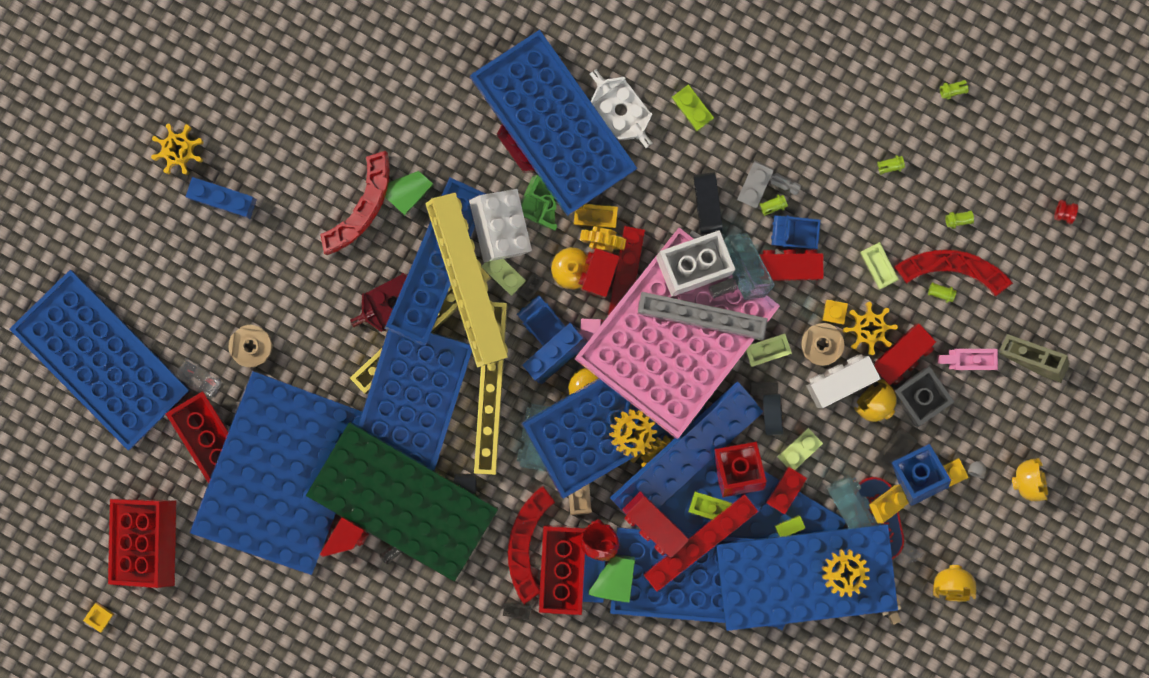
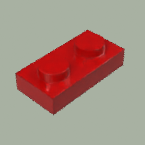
[766,467,807,514]

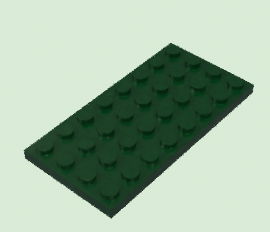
[306,421,498,582]

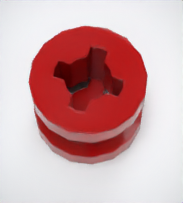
[1054,199,1078,224]

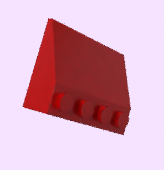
[108,499,176,588]

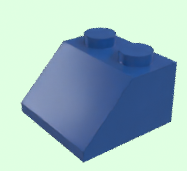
[892,444,951,506]

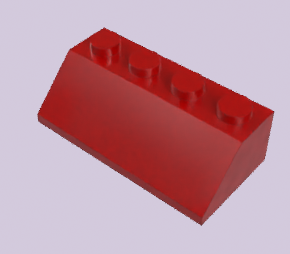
[165,391,228,483]
[539,525,585,615]

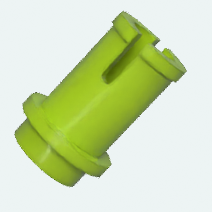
[940,80,969,100]
[877,155,905,175]
[759,194,788,216]
[945,211,974,229]
[928,282,956,303]

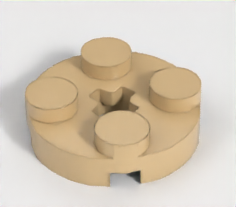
[801,323,844,366]
[229,325,272,368]

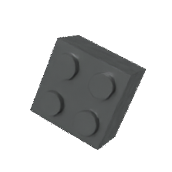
[893,367,954,426]

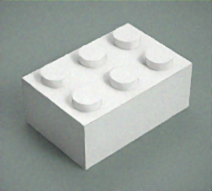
[469,189,532,262]
[656,230,735,297]
[806,354,880,408]

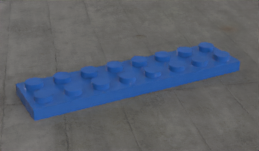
[384,177,486,346]
[610,381,763,527]

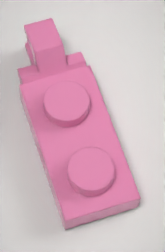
[937,349,998,370]

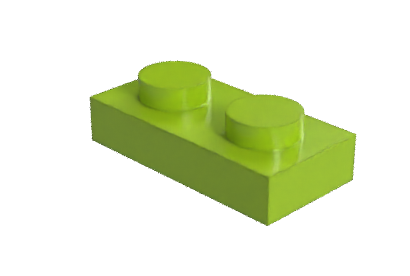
[671,84,714,132]
[688,491,732,519]

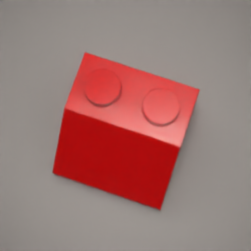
[578,248,620,299]
[715,442,767,498]
[319,517,369,557]

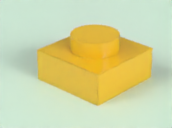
[822,300,848,325]
[943,458,969,487]
[83,602,114,633]

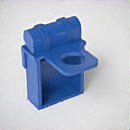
[771,215,821,250]
[516,296,565,346]

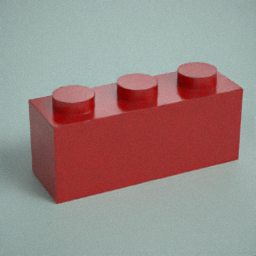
[757,250,824,281]
[873,323,936,386]
[622,491,689,558]

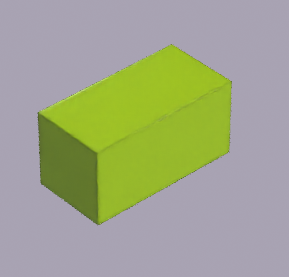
[774,515,805,537]

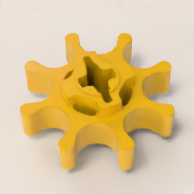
[151,124,204,175]
[843,302,898,355]

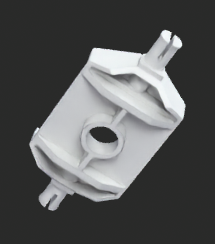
[589,69,653,148]

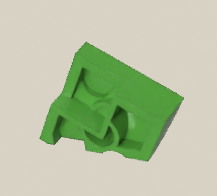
[385,171,434,215]
[521,175,557,231]
[588,554,635,603]

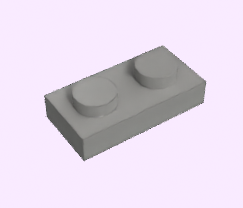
[737,160,774,208]

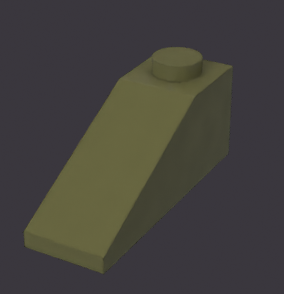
[999,334,1070,383]

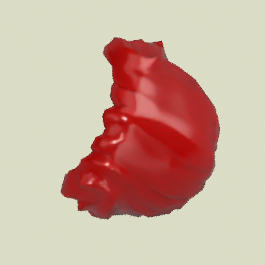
[581,519,619,561]

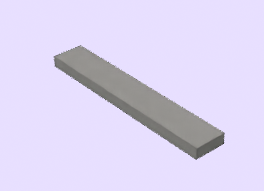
[637,292,768,340]

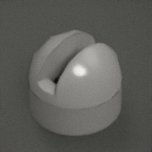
[967,461,986,479]

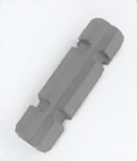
[769,173,801,195]

